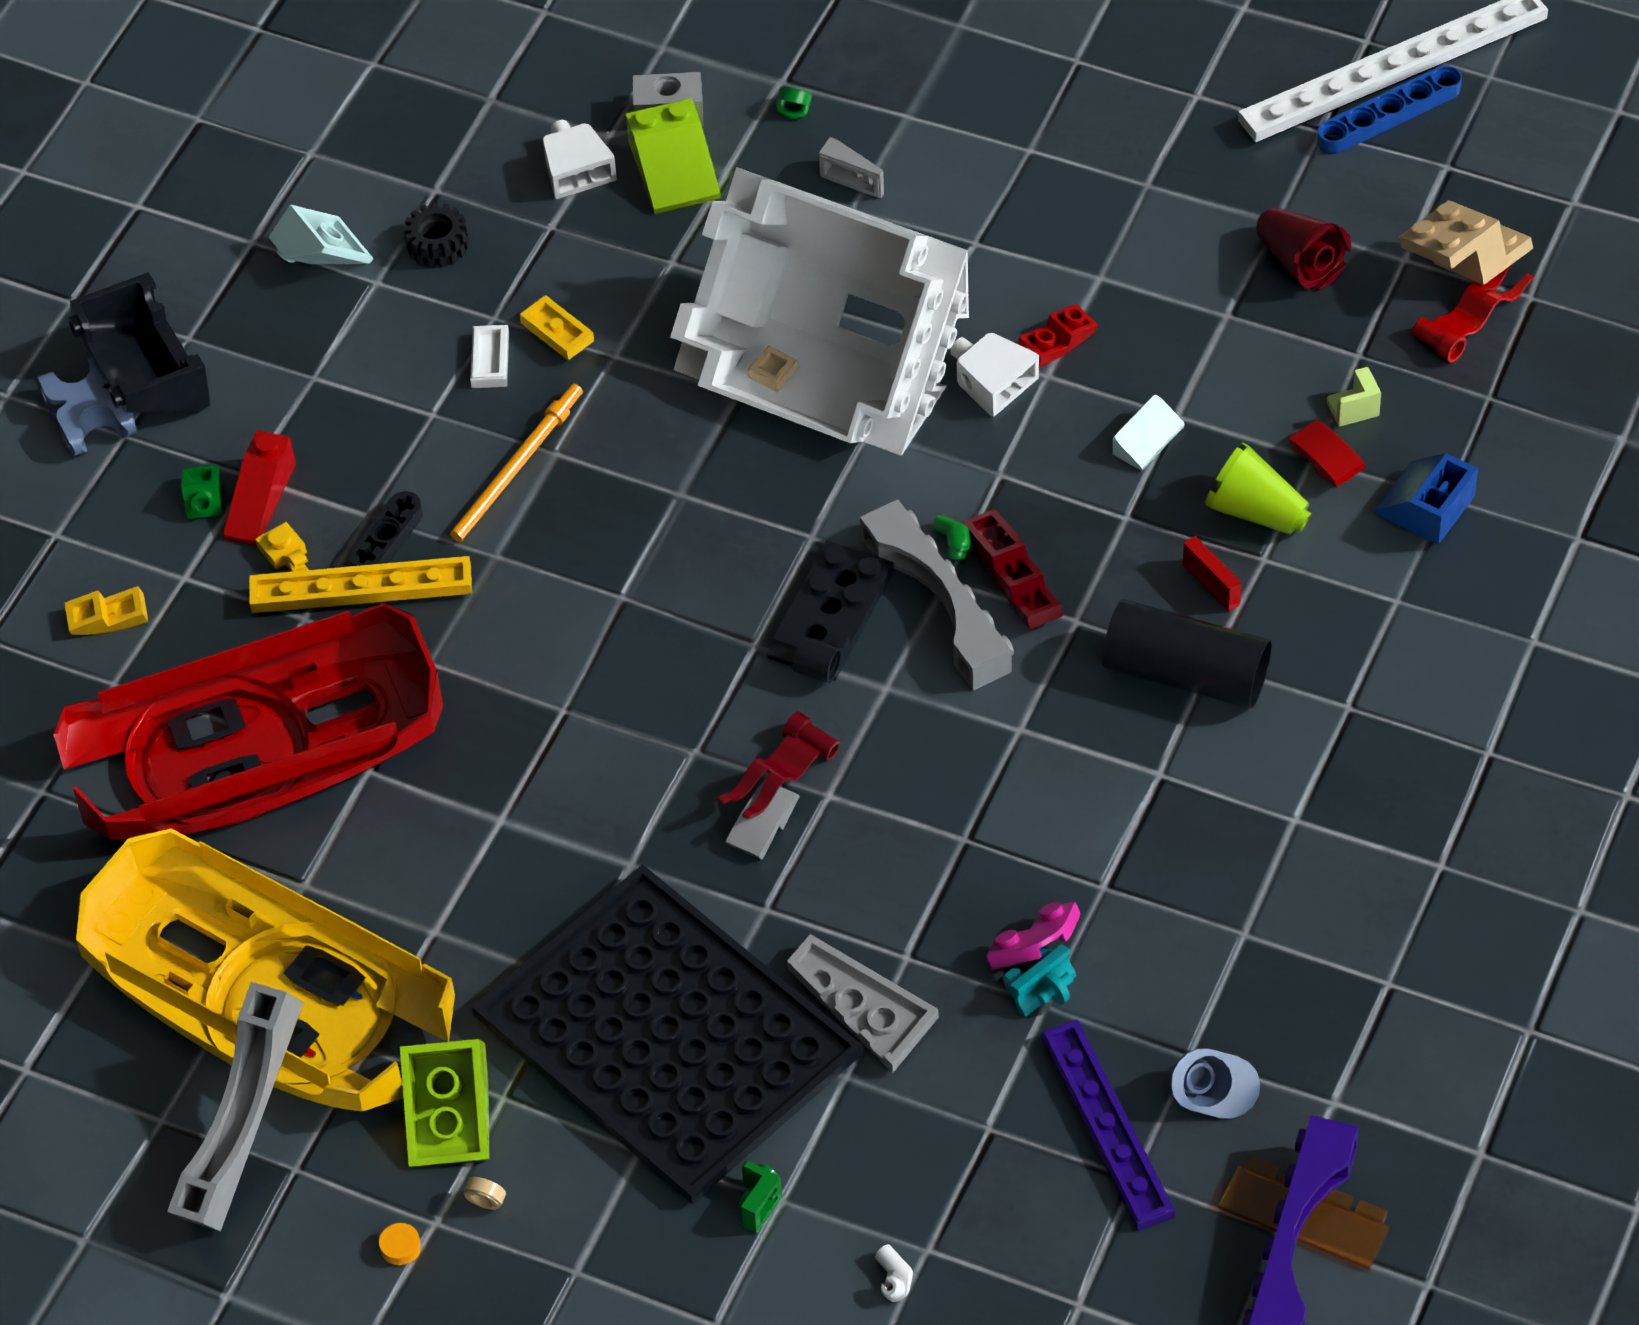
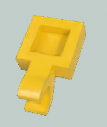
[255,522,309,572]

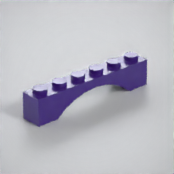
[1242,1115,1359,1325]

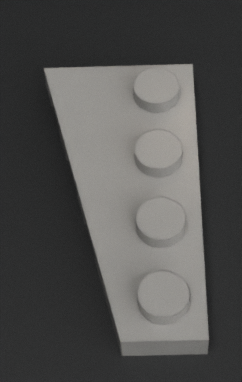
[787,934,939,1073]

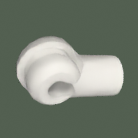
[875,1244,913,1302]

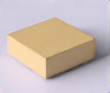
[748,345,799,392]

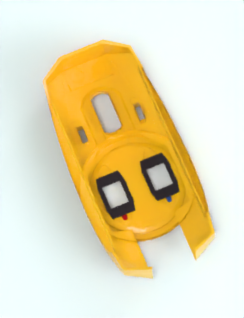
[76,829,455,1111]

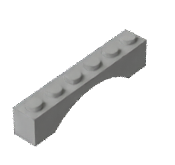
[860,499,1014,691]
[167,981,303,1232]

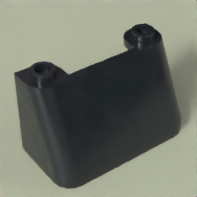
[68,272,210,413]

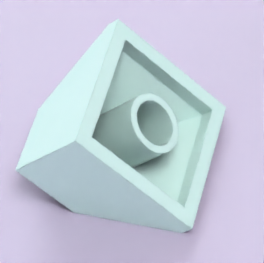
[269,205,373,264]

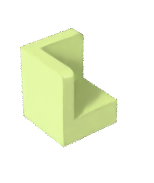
[1327,367,1381,427]

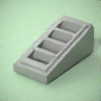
[819,137,884,199]

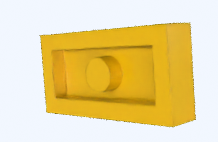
[520,295,594,360]

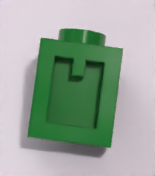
[181,464,223,519]
[739,1160,782,1234]

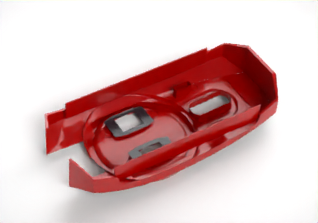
[54,603,443,840]

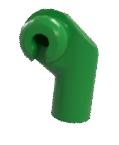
[933,514,971,561]

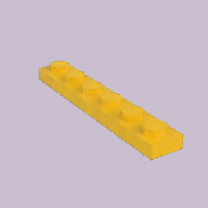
[249,556,472,613]

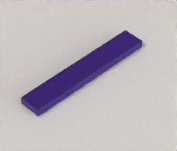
[1041,1019,1175,1232]

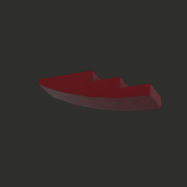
[962,509,1063,629]

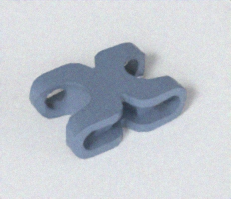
[37,357,138,457]

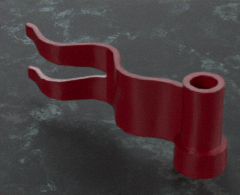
[717,711,840,820]

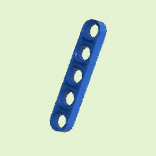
[1317,65,1462,154]

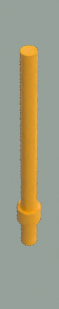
[450,384,583,542]

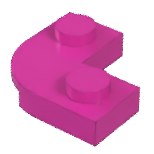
[986,901,1081,970]

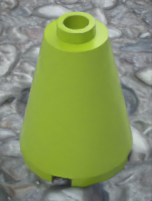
[1205,442,1312,535]

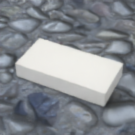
[470,325,509,388]

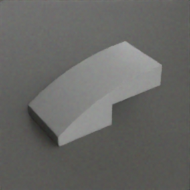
[725,780,800,860]

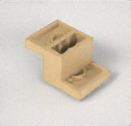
[1399,200,1533,285]

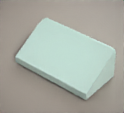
[1112,394,1185,471]

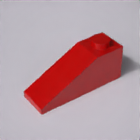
[223,430,296,546]

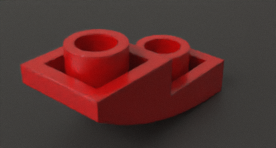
[1018,304,1098,368]
[1289,420,1366,487]

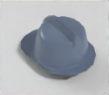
[1169,1048,1260,1119]

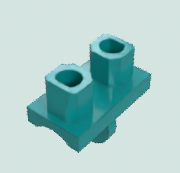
[1003,944,1077,1017]

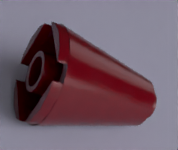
[1256,207,1351,290]

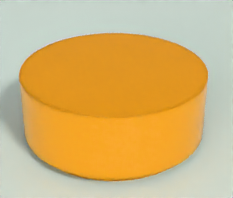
[379,1223,421,1266]

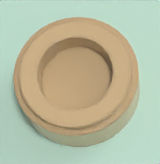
[463,1177,506,1210]

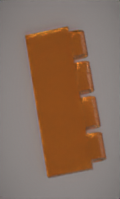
[1218,1156,1389,1271]

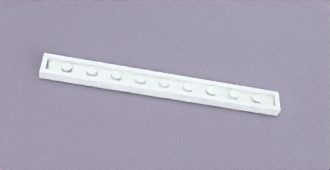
[1238,0,1548,142]

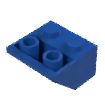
[1374,453,1478,545]

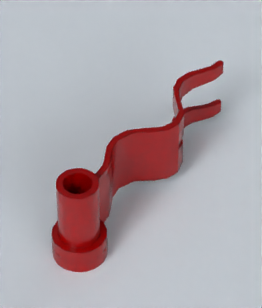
[1412,265,1534,363]

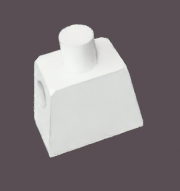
[543,120,617,200]
[950,333,1039,417]

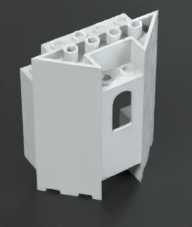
[670,167,969,456]

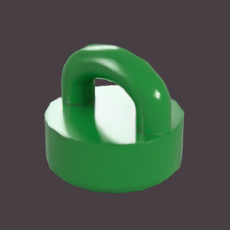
[776,86,813,120]

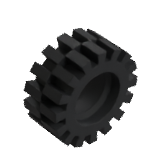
[404,203,469,268]

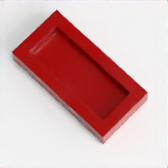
[1183,536,1242,612]

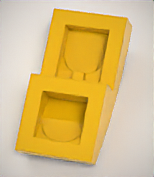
[64,586,149,635]

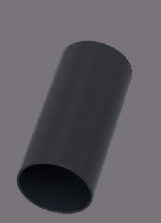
[1102,599,1272,709]

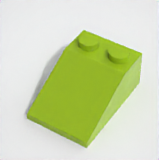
[626,98,721,214]
[400,1039,490,1167]

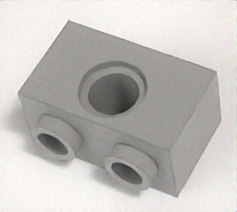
[633,72,704,125]

